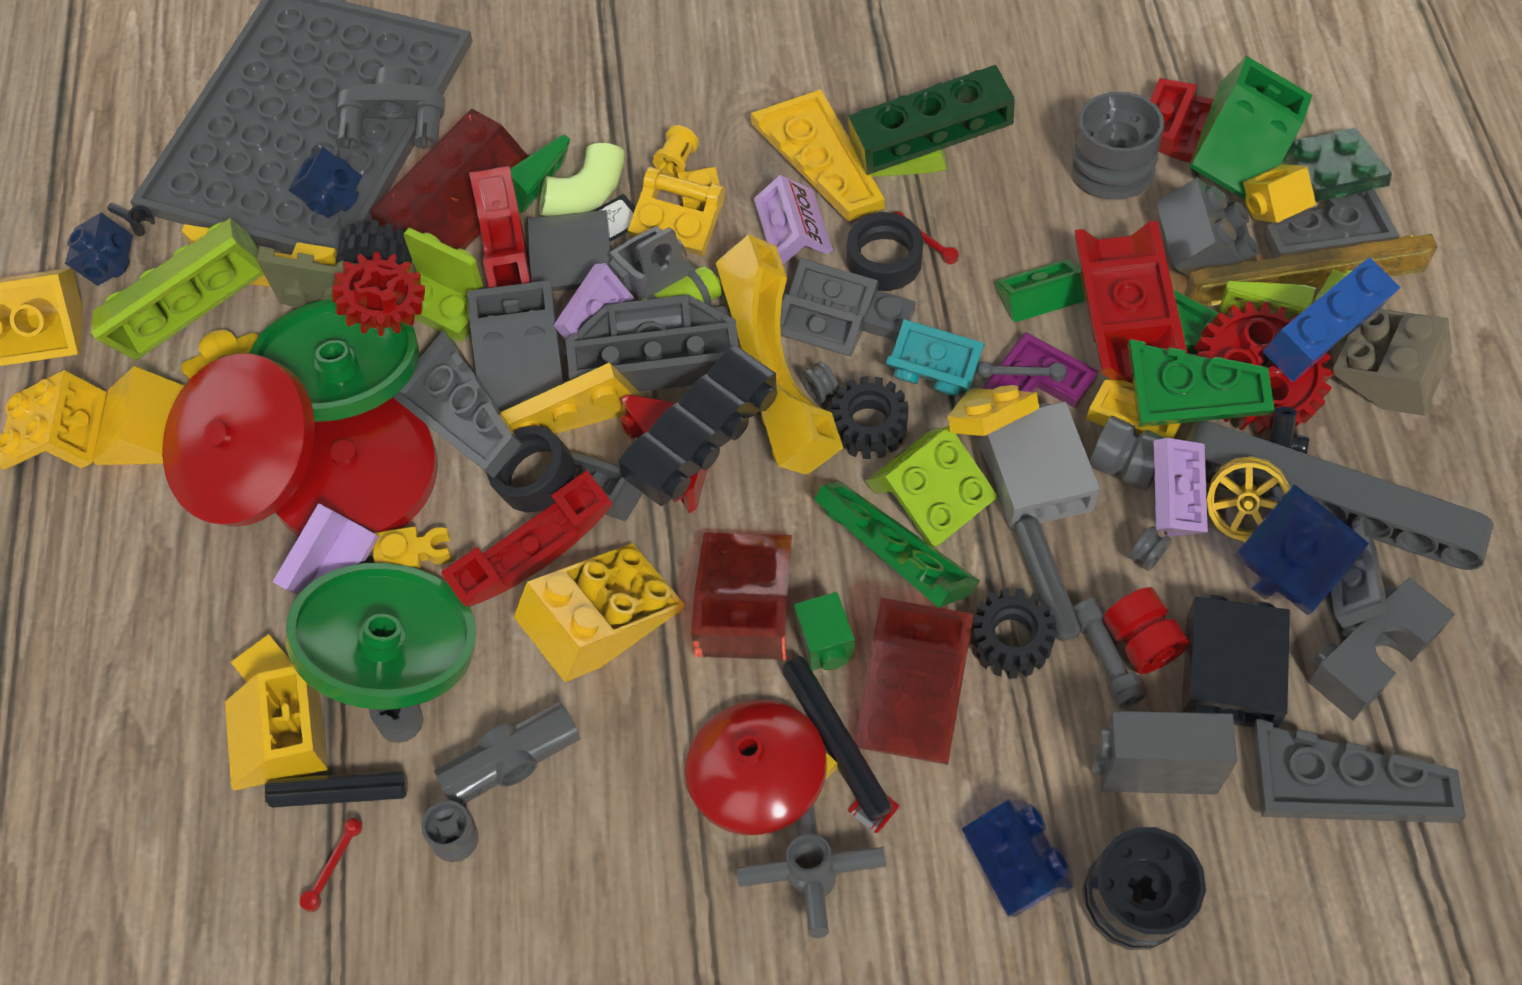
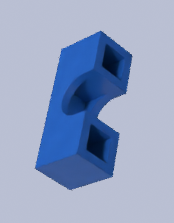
[1262,257,1401,382]

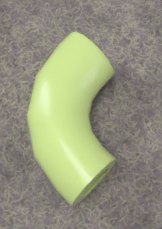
[539,143,625,216]

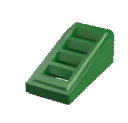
[511,134,570,213]

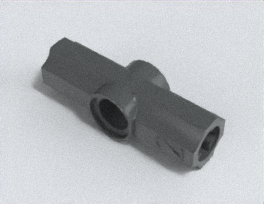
[434,702,581,805]

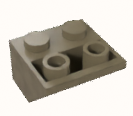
[1333,309,1452,416]

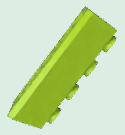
[91,218,264,361]

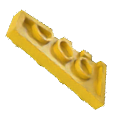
[750,89,885,222]

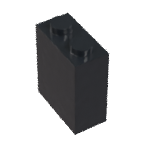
[1181,595,1290,728]

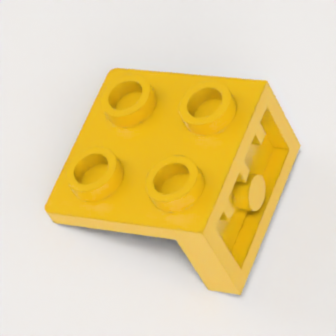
[0,370,107,470]

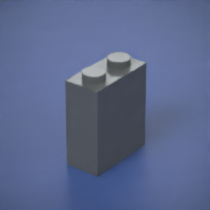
[1091,711,1238,795]

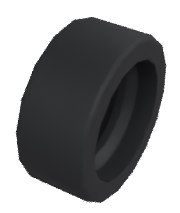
[846,212,924,291]
[487,425,575,513]

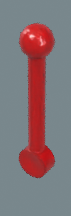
[893,211,959,265]
[299,818,363,912]

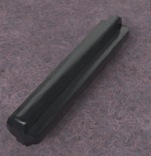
[264,770,408,808]

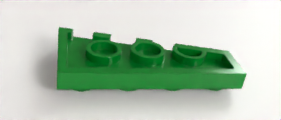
[814,481,980,608]

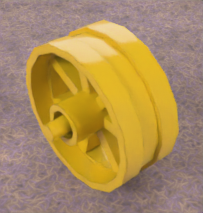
[1207,456,1291,542]

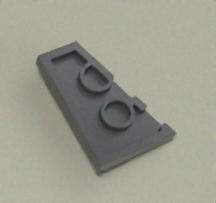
[1264,183,1400,264]

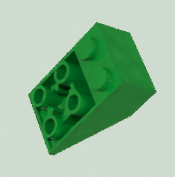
[1189,56,1313,199]

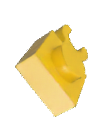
[373,526,452,570]

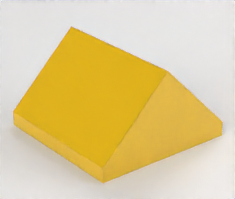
[93,366,184,465]

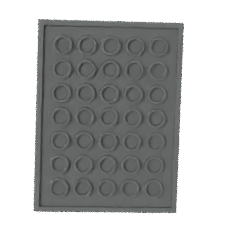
[130,0,473,254]

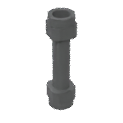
[1073,598,1145,708]

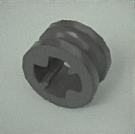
[801,361,839,404]
[1129,526,1172,571]

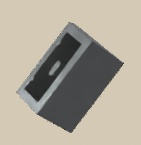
[1157,177,1261,282]

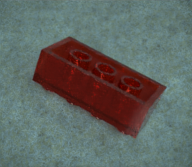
[370,108,529,250]

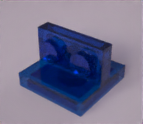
[1233,484,1369,616]

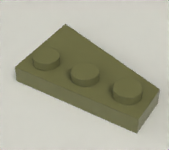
[257,246,357,307]

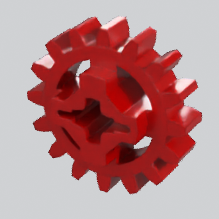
[332,252,425,336]

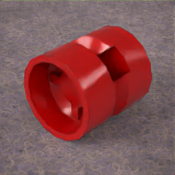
[1103,587,1190,675]

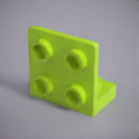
[403,228,484,343]
[865,426,997,547]

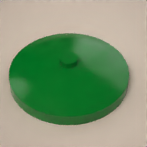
[249,299,419,422]
[286,563,476,710]

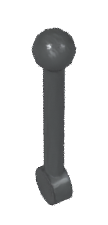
[977,362,1067,382]

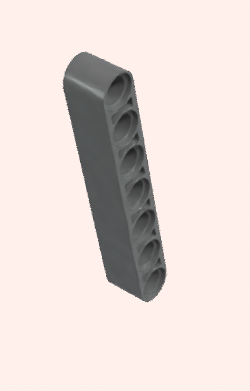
[1186,421,1494,570]

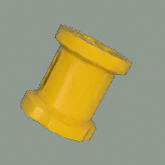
[652,125,699,178]

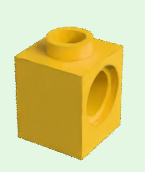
[1243,164,1316,223]

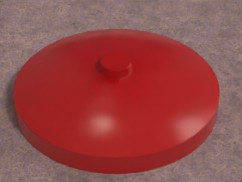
[162,353,315,527]
[275,397,438,537]

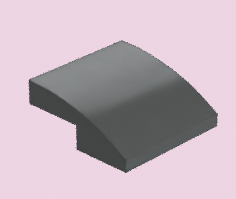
[528,210,611,291]
[780,258,879,357]

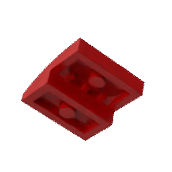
[1150,78,1214,163]

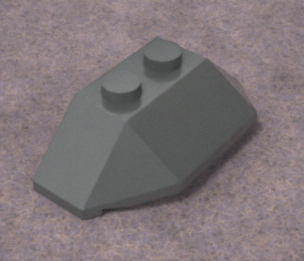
[566,295,739,392]

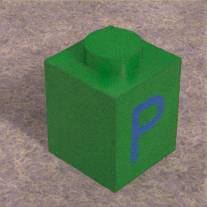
[793,592,855,671]

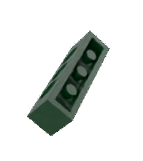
[848,65,1015,175]

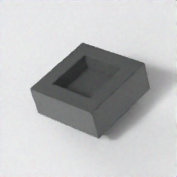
[863,290,916,341]

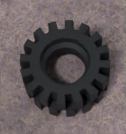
[335,220,412,265]
[831,376,909,459]
[970,588,1057,679]

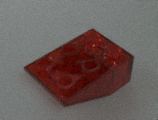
[691,532,792,660]
[855,598,974,765]

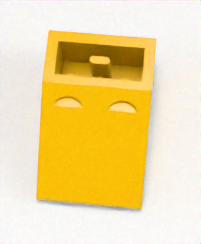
[514,543,685,683]

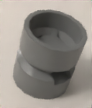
[1090,416,1165,491]

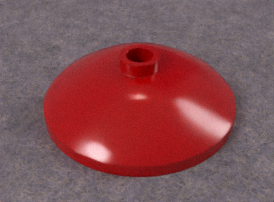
[685,700,827,835]

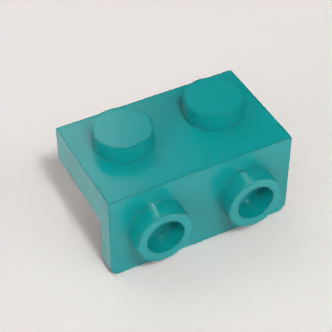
[886,319,985,397]

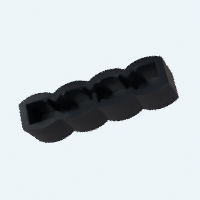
[618,346,777,506]

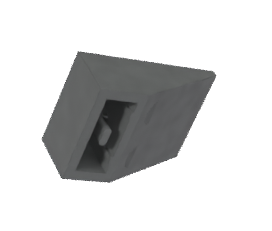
[468,280,565,412]

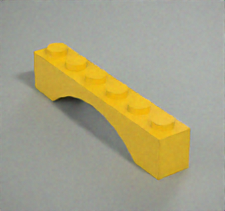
[716,234,844,475]

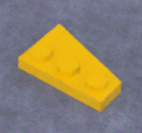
[501,363,643,434]

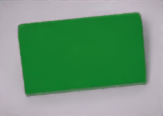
[994,259,1086,322]

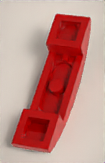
[440,470,613,607]

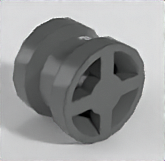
[369,705,424,743]

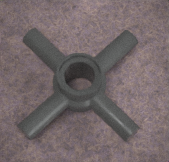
[737,804,886,938]

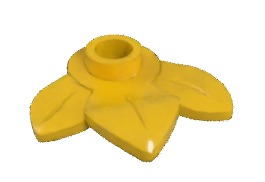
[181,329,259,380]

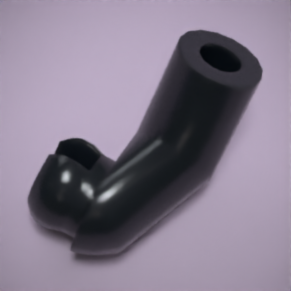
[1270,406,1309,454]

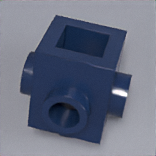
[288,147,362,218]
[65,212,133,286]

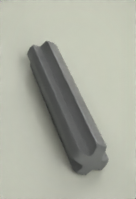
[1015,517,1081,641]

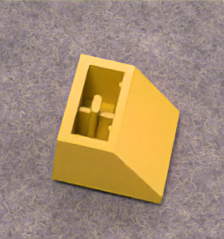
[225,666,328,791]

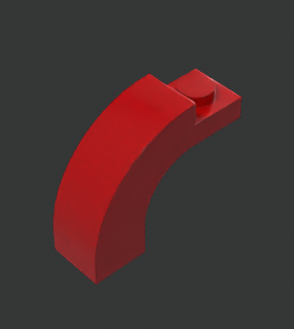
[469,165,532,288]

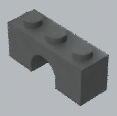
[1308,577,1455,721]

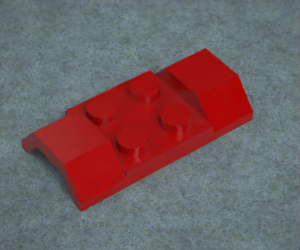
[1074,220,1188,383]

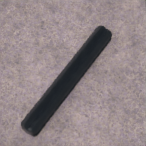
[783,656,892,822]

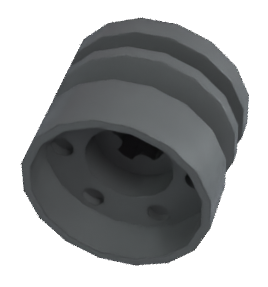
[1073,92,1164,200]

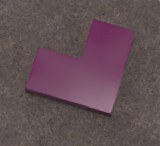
[982,332,1098,408]

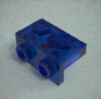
[962,799,1073,917]

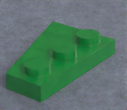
[1128,339,1275,427]

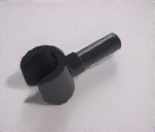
[107,203,155,237]

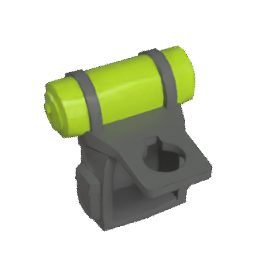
[609,226,722,306]

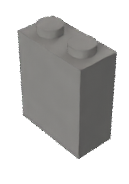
[979,402,1100,530]

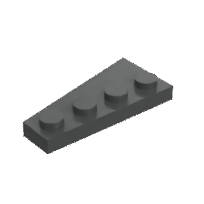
[393,330,522,478]
[1252,719,1466,823]

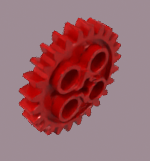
[1194,301,1334,435]

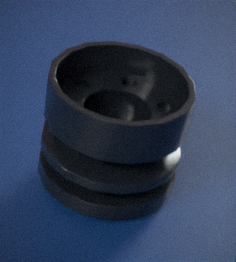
[1082,827,1206,950]

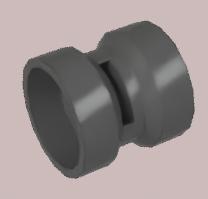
[421,800,479,862]

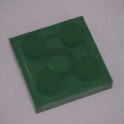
[1283,128,1392,202]

